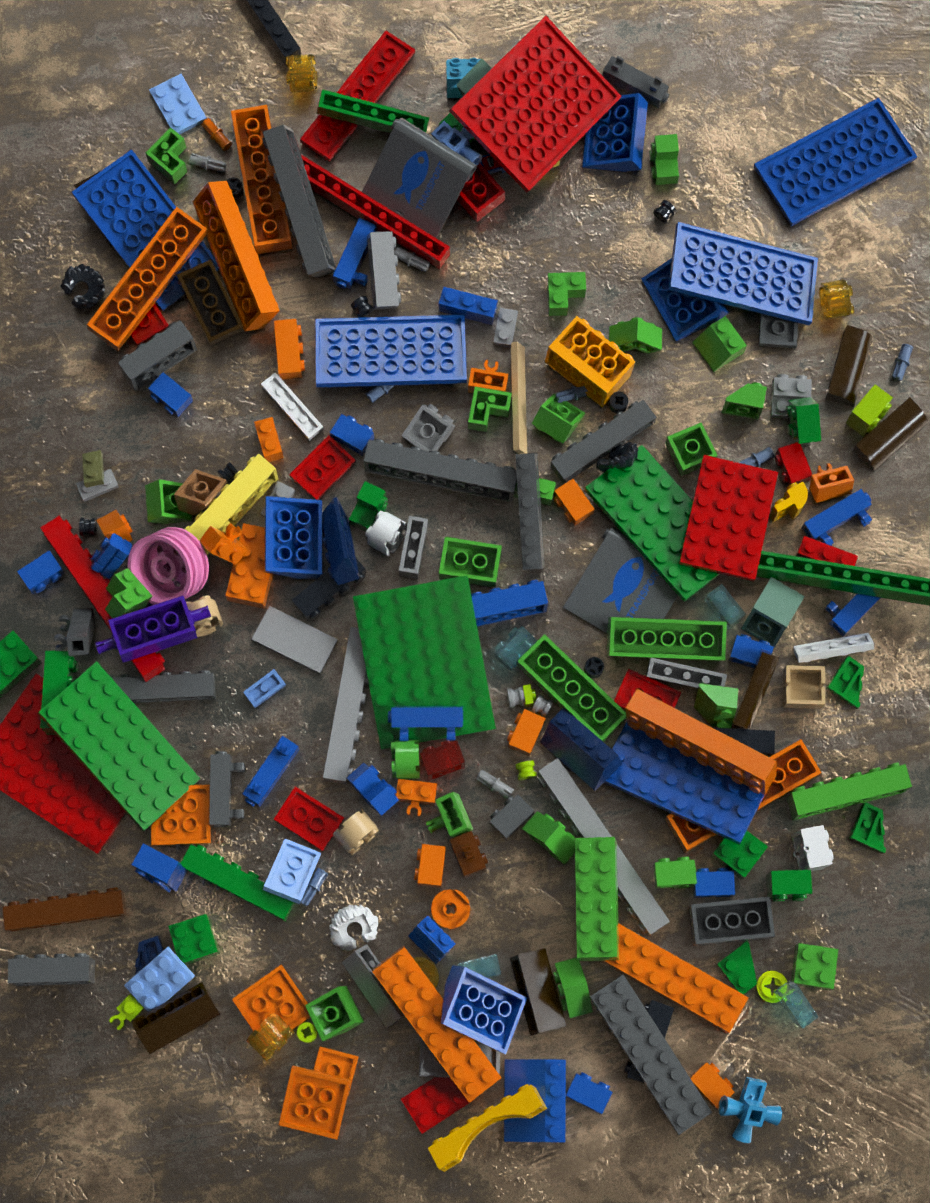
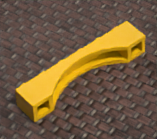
[428,1084,547,1172]

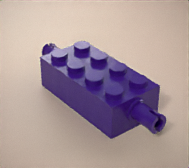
[95,595,211,663]

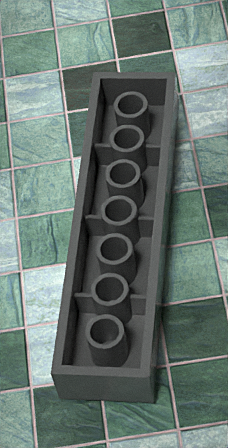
[262,124,336,278]
[364,439,517,503]

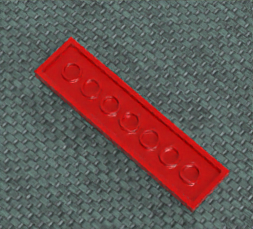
[300,30,415,162]

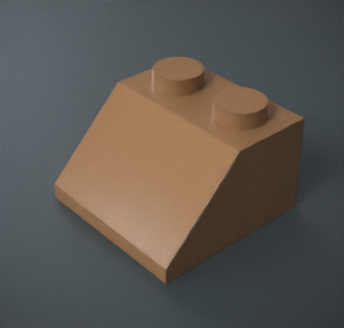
[174,469,227,515]

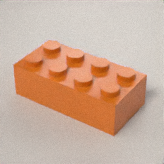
[225,523,273,609]

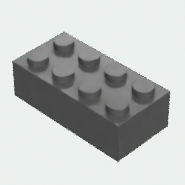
[118,320,197,392]
[689,897,775,946]
[8,953,95,986]

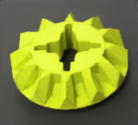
[756,971,789,1003]

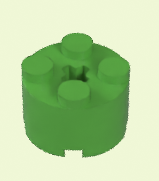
[391,739,420,779]

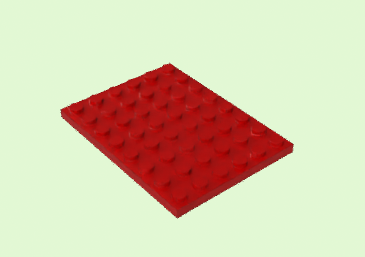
[449,16,622,193]
[0,673,126,855]

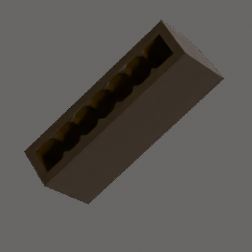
[825,325,873,407]
[853,397,928,472]
[733,649,780,729]
[510,948,567,1036]
[132,982,220,1054]

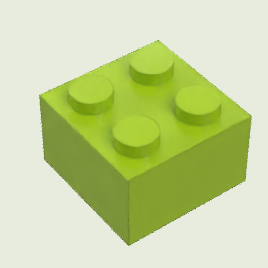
[846,384,893,437]

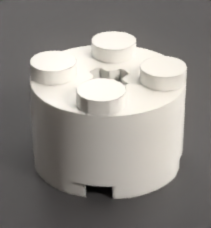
[365,511,407,556]

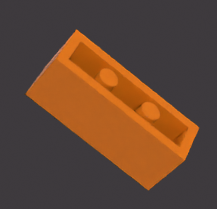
[274,319,305,380]

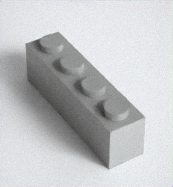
[367,231,401,310]
[646,658,727,688]
[342,944,405,1028]

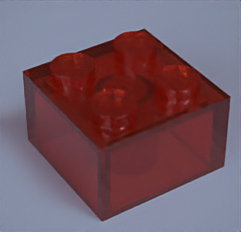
[420,740,465,781]

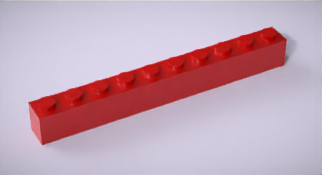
[301,155,450,269]
[40,515,165,682]

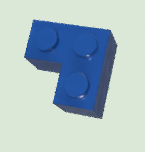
[346,762,399,816]

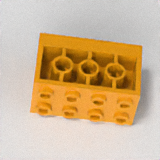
[545,316,635,408]

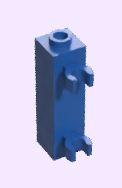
[333,218,377,289]
[801,489,872,546]
[825,594,880,637]
[388,706,463,741]
[242,736,300,807]

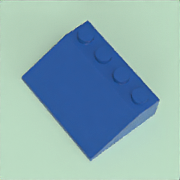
[582,93,648,172]
[641,258,729,341]
[265,496,322,580]
[441,965,527,1054]
[504,1059,566,1143]

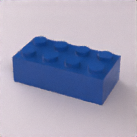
[471,580,548,627]
[131,843,188,893]

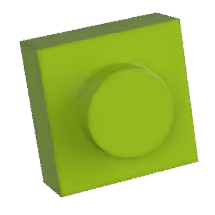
[523,684,536,708]

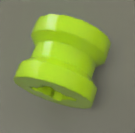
[515,760,537,780]
[297,1022,318,1043]

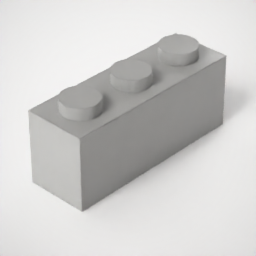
[399,516,428,579]

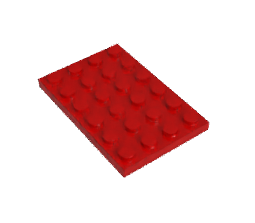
[679,455,778,582]

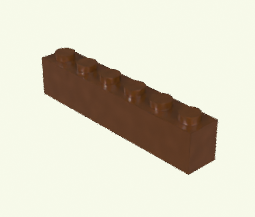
[2,887,126,932]

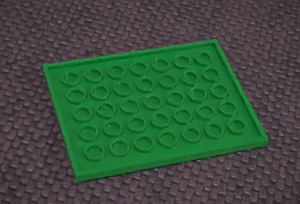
[353,575,496,749]

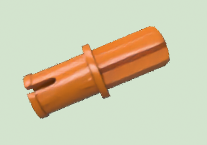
[202,118,232,151]

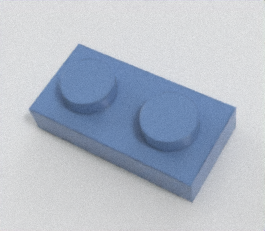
[243,669,286,708]

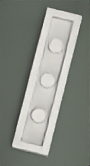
[261,372,324,441]
[794,633,874,663]

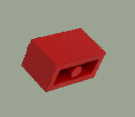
[775,442,813,486]

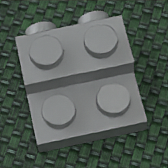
[771,374,812,419]
[402,404,456,452]

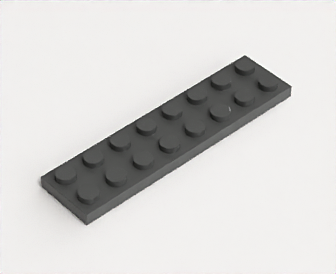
[589,974,712,1135]

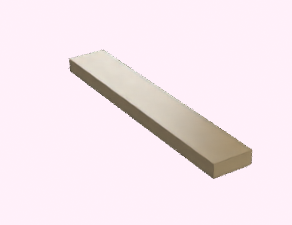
[511,342,527,454]

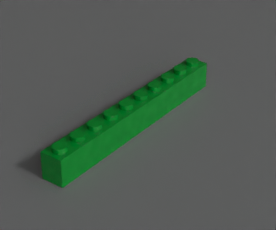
[756,551,930,606]

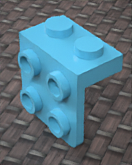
[446,58,481,98]

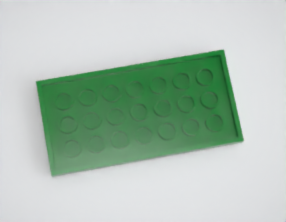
[584,445,720,602]
[37,661,200,831]

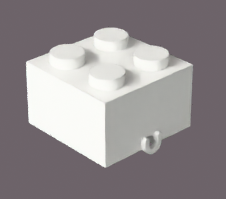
[791,825,834,872]

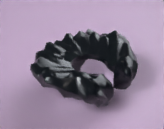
[60,264,105,309]
[596,442,639,473]

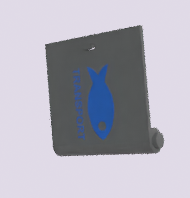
[362,118,477,238]
[564,527,678,634]

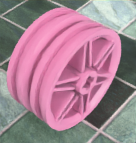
[128,527,209,605]

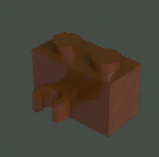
[450,831,488,878]

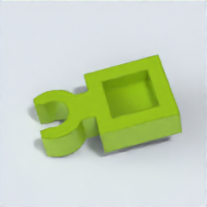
[109,994,145,1030]

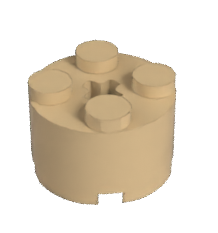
[186,596,223,637]
[333,809,379,855]

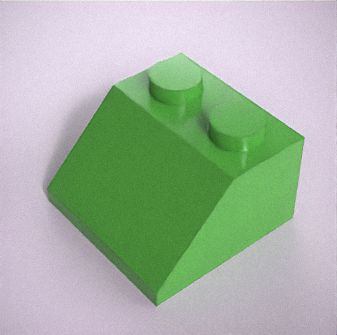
[693,316,747,372]
[721,383,767,420]
[532,393,585,443]
[145,479,192,524]
[694,683,738,728]
[305,986,364,1042]

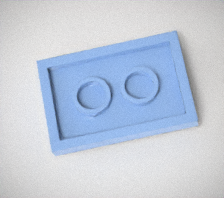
[149,74,207,135]
[263,839,321,904]
[124,947,195,1012]

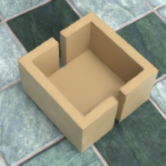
[783,665,825,709]

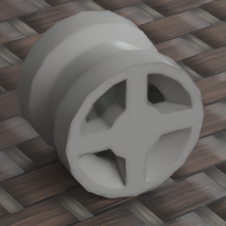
[507,686,525,708]
[531,694,553,718]

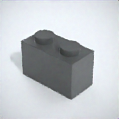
[489,795,534,840]

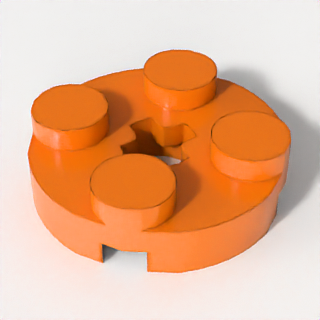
[431,889,470,930]

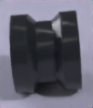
[226,177,244,200]
[653,200,677,224]
[351,296,374,318]
[609,392,628,414]
[217,462,238,485]
[79,517,97,537]
[584,657,604,679]

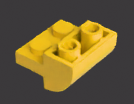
[769,482,808,522]

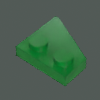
[826,656,864,709]
[849,802,886,854]
[717,941,757,994]

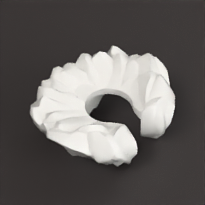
[329,905,378,951]

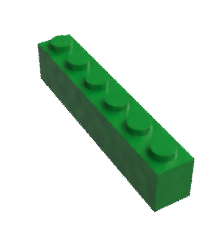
[316,89,429,133]
[180,844,295,922]

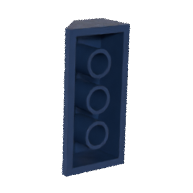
[322,497,360,585]
[540,708,622,791]

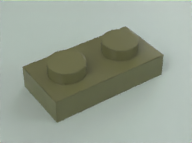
[82,450,104,488]

